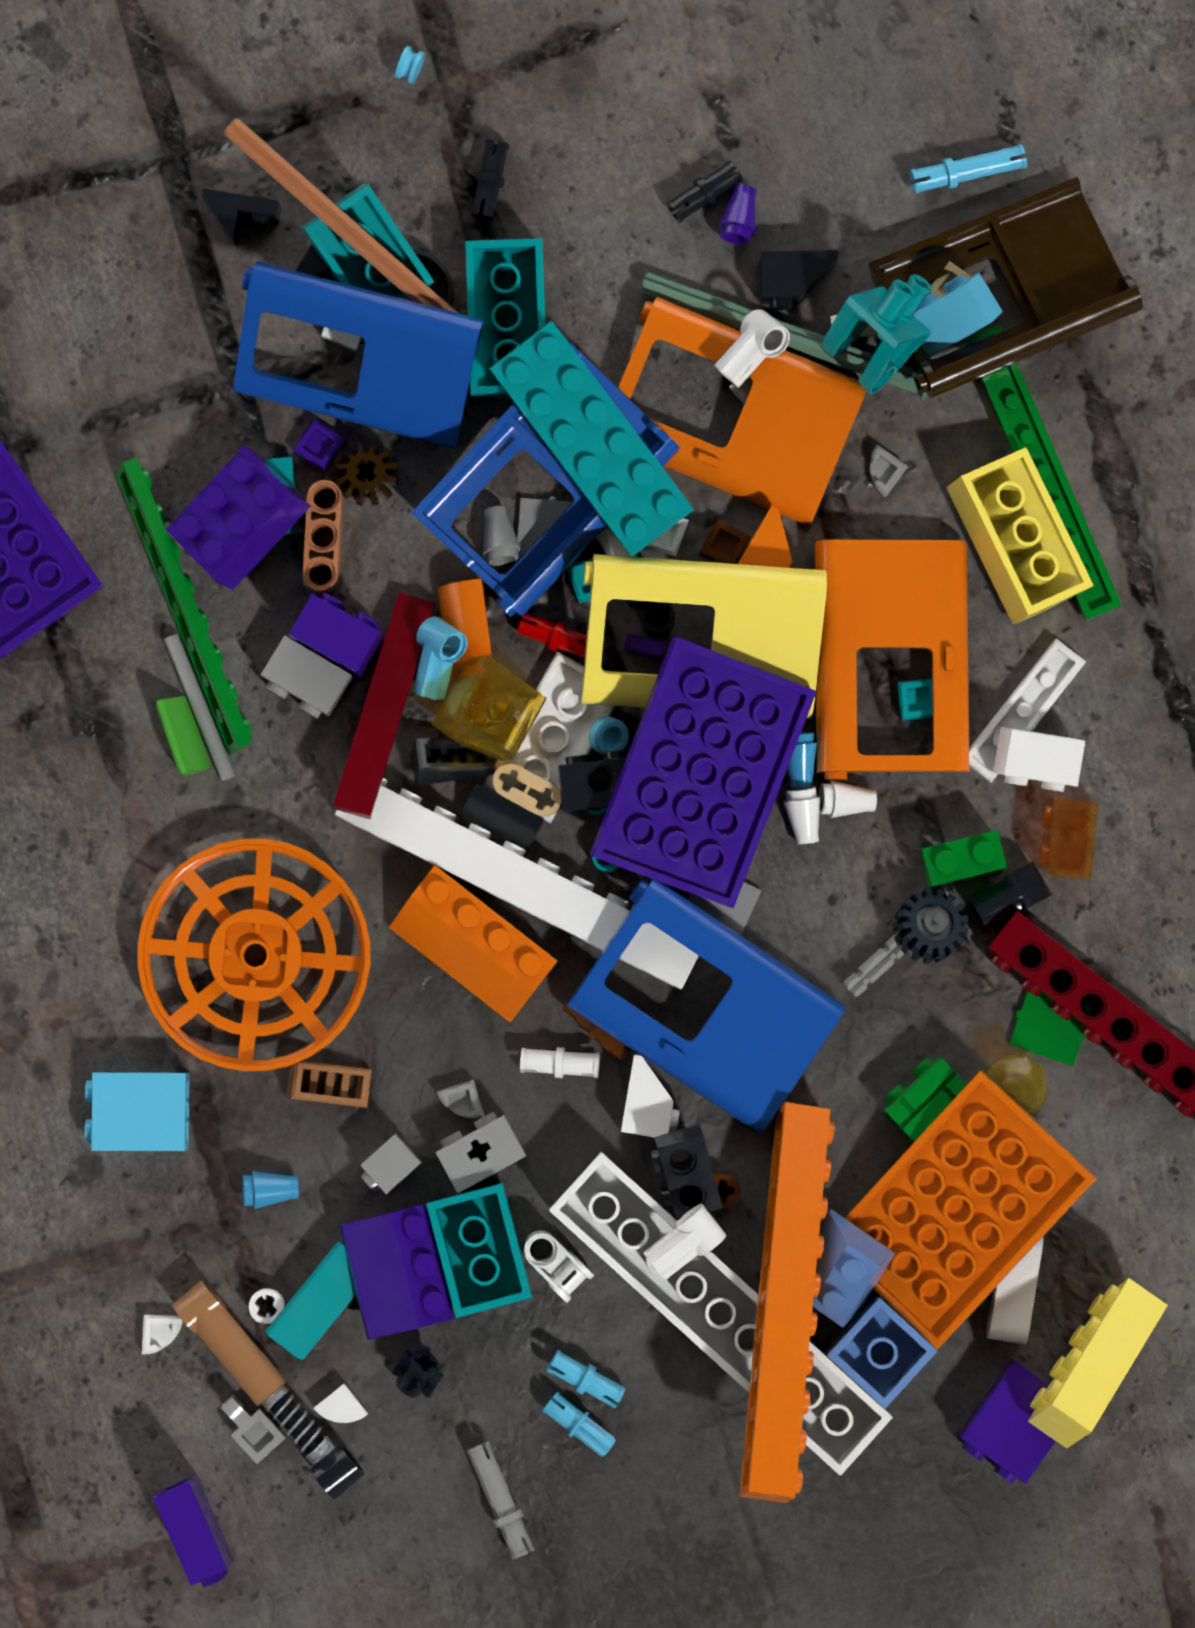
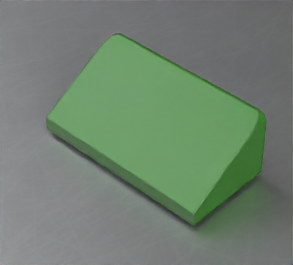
[156,696,210,777]

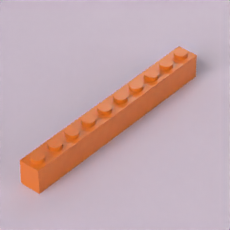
[739,1102,835,1503]

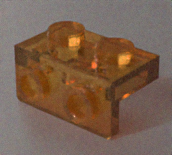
[1038,797,1099,880]

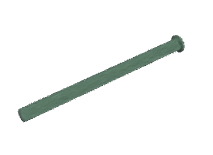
[640,272,927,401]

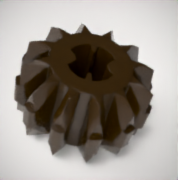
[335,441,399,507]

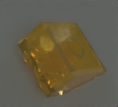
[432,655,547,763]

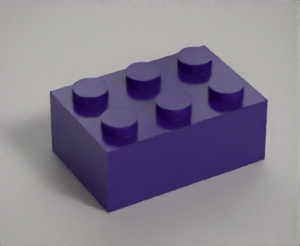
[166,445,311,590]

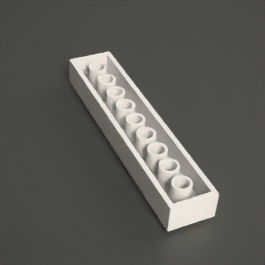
[549,1152,893,1476]

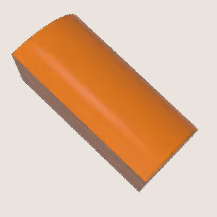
[437,578,492,664]

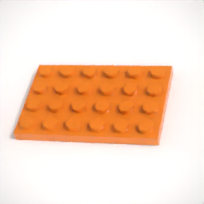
[845,1070,1097,1350]

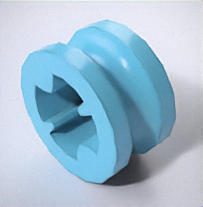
[395,45,425,85]

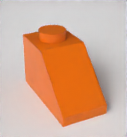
[738,505,793,568]

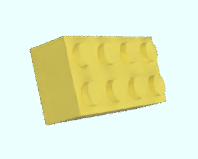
[1028,1278,1168,1449]

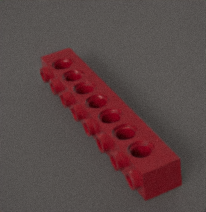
[985,911,1195,1118]

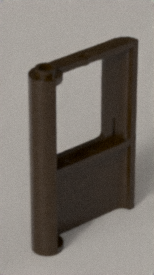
[869,177,1143,398]

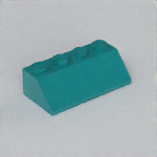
[465,238,546,401]

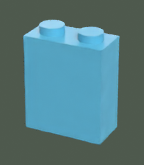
[85,1072,190,1151]

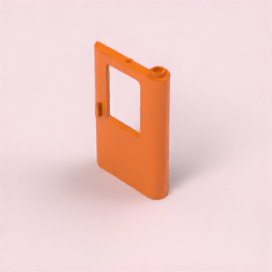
[618,297,866,527]
[815,539,970,781]

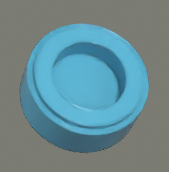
[588,716,629,755]

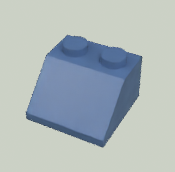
[813,1209,895,1328]

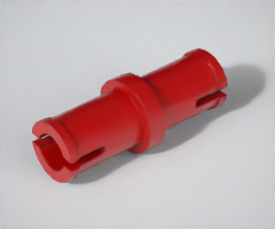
[517,612,587,659]

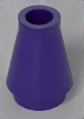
[718,185,757,245]

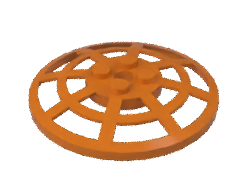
[137,838,371,1071]

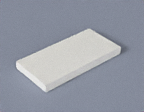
[483,652,615,824]

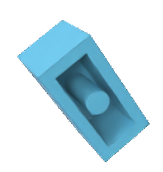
[913,273,1003,358]

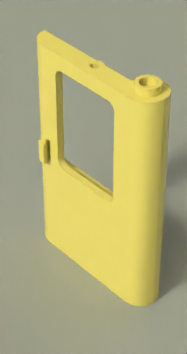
[581,554,827,719]

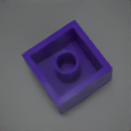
[289,593,384,680]

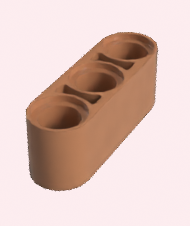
[303,480,344,595]

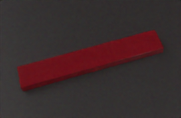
[333,592,436,820]

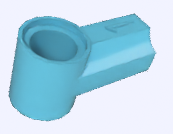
[413,616,467,700]

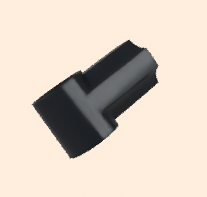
[968,861,1052,928]

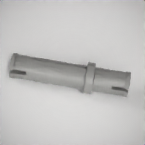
[466,1441,535,1560]

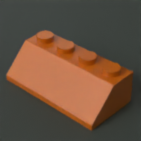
[389,865,558,1023]

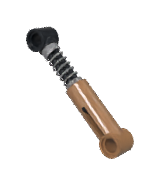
[172,1280,365,1499]

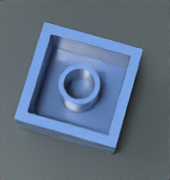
[824,1295,937,1409]

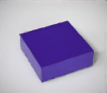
[292,419,346,473]
[624,633,665,661]

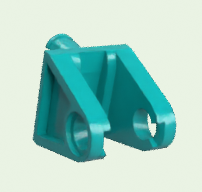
[821,274,932,395]

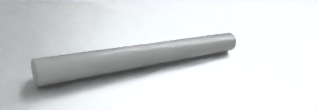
[164,634,236,782]

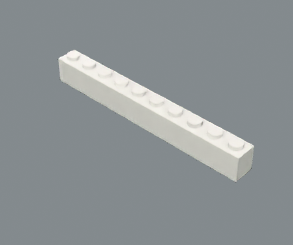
[335,778,699,990]

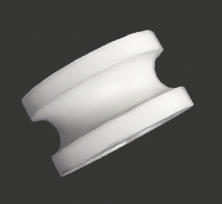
[249,1288,285,1324]

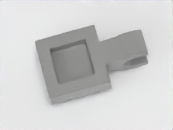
[221,1394,286,1464]

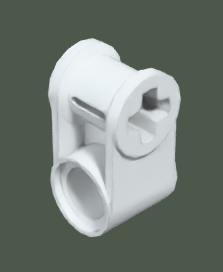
[523,1230,595,1303]

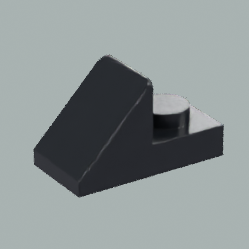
[202,188,281,247]

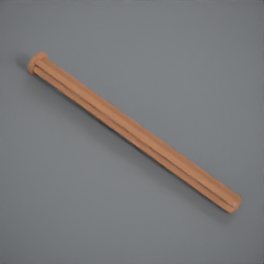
[224,118,457,313]

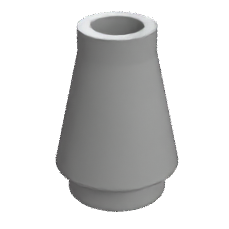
[483,506,521,566]

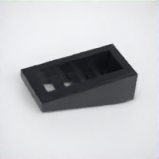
[411,738,496,785]

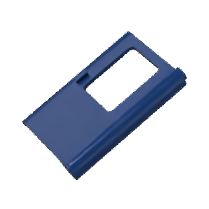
[233,261,484,449]
[411,343,681,617]
[566,878,845,1134]

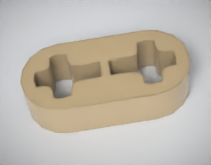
[493,763,562,817]

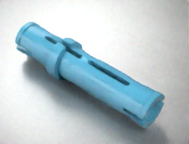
[910,144,1027,194]

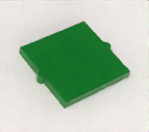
[1009,991,1094,1067]

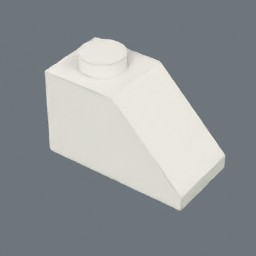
[621,1055,680,1137]

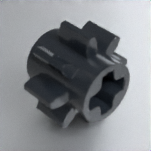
[391,1349,443,1398]

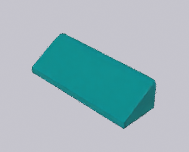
[265,1241,356,1360]

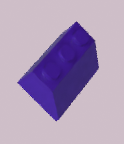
[339,1204,455,1340]

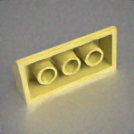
[946,447,1094,625]

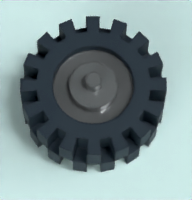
[892,888,968,964]

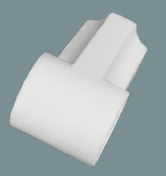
[714,310,790,388]
[643,1204,726,1281]

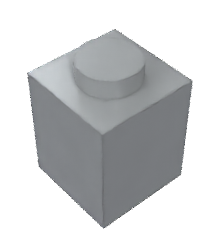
[360,1133,422,1194]

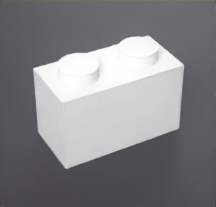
[993,727,1085,792]

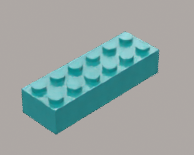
[488,321,694,557]

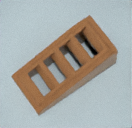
[286,1061,372,1108]

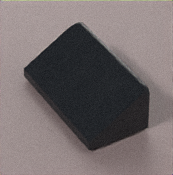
[458,783,544,854]

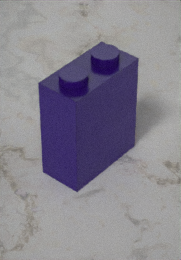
[958,1358,1056,1484]
[153,1474,234,1588]

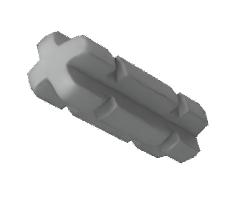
[843,934,905,997]

